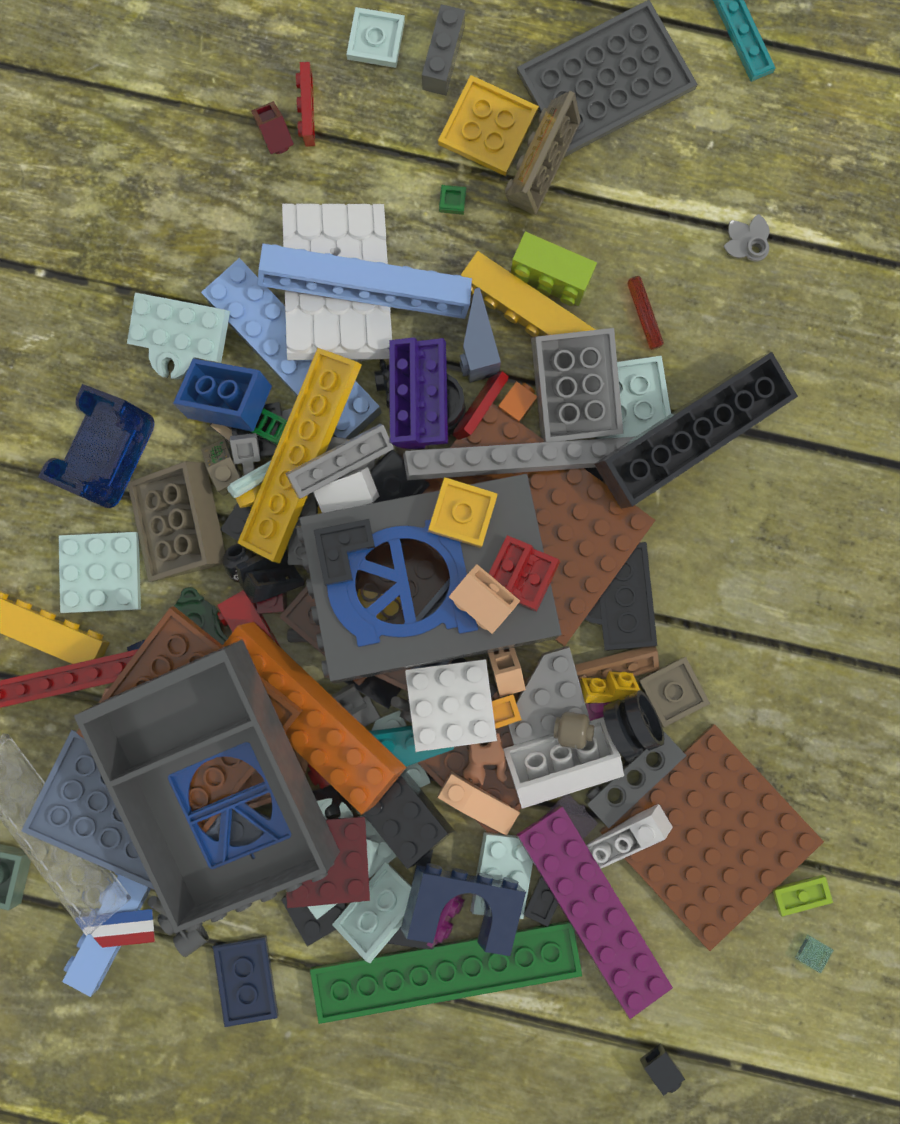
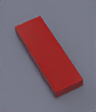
[452,371,509,440]

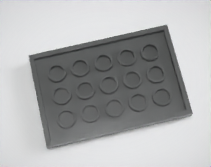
[517,0,698,157]

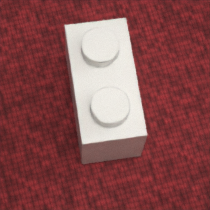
[314,467,379,513]

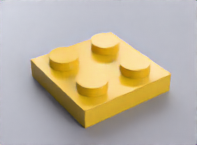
[428,477,498,548]

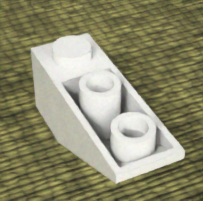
[586,804,673,869]

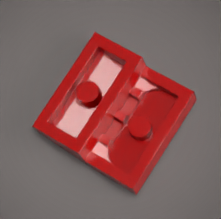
[489,535,560,612]

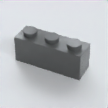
[422,4,465,96]

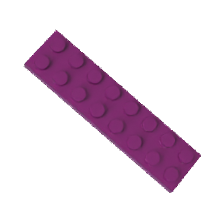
[516,806,673,1019]

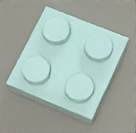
[346,7,405,68]

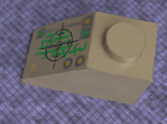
[201,439,243,496]

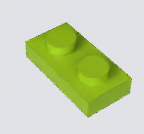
[773,875,833,917]

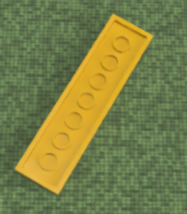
[238,348,362,563]

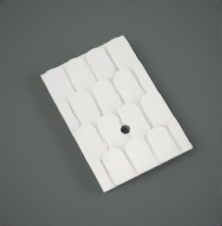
[282,204,392,360]

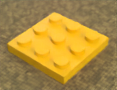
[438,75,539,176]

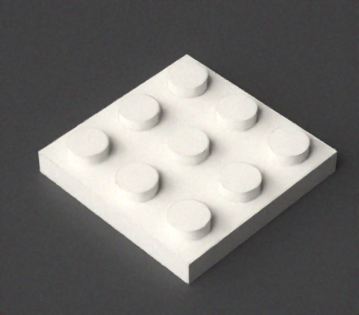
[405,659,497,752]

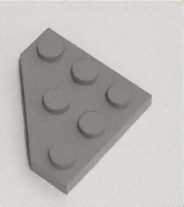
[508,646,590,745]

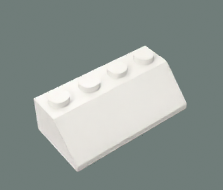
[503,717,624,809]

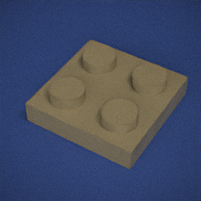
[638,657,710,727]

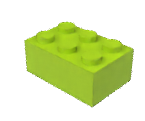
[510,231,597,306]

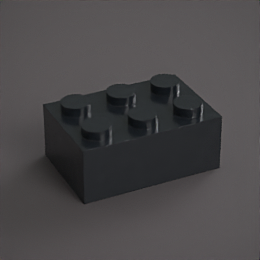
[364,770,455,869]

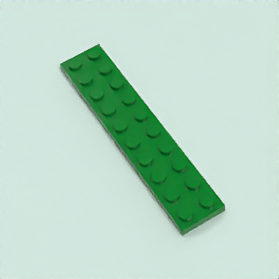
[310,921,582,1024]

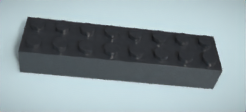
[594,352,798,509]

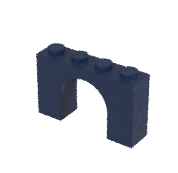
[401,863,526,956]

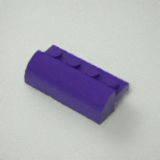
[389,337,448,449]

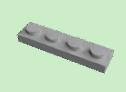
[285,424,394,499]

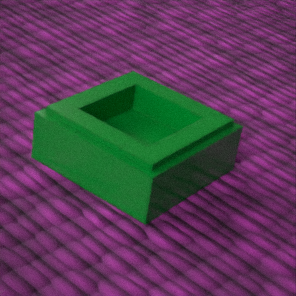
[439,185,466,215]

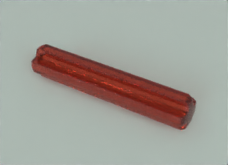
[627,276,664,350]

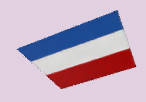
[77,909,155,948]

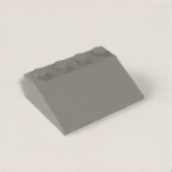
[531,328,623,442]

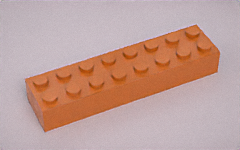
[223,622,407,815]

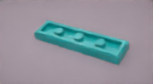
[713,0,776,82]

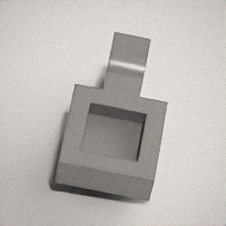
[230,433,261,475]

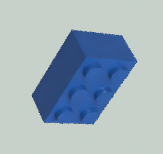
[173,358,272,431]

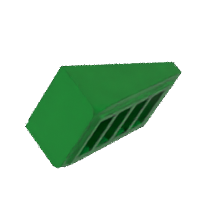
[249,409,288,445]

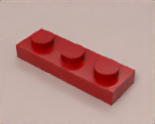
[296,62,315,147]

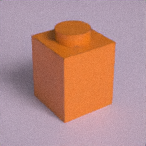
[498,382,538,423]

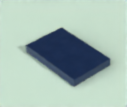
[213,935,279,1027]

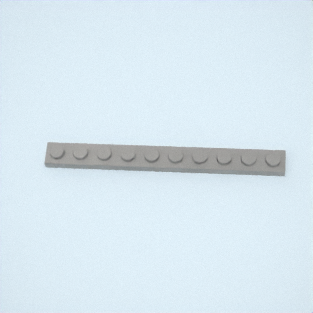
[403,437,634,480]

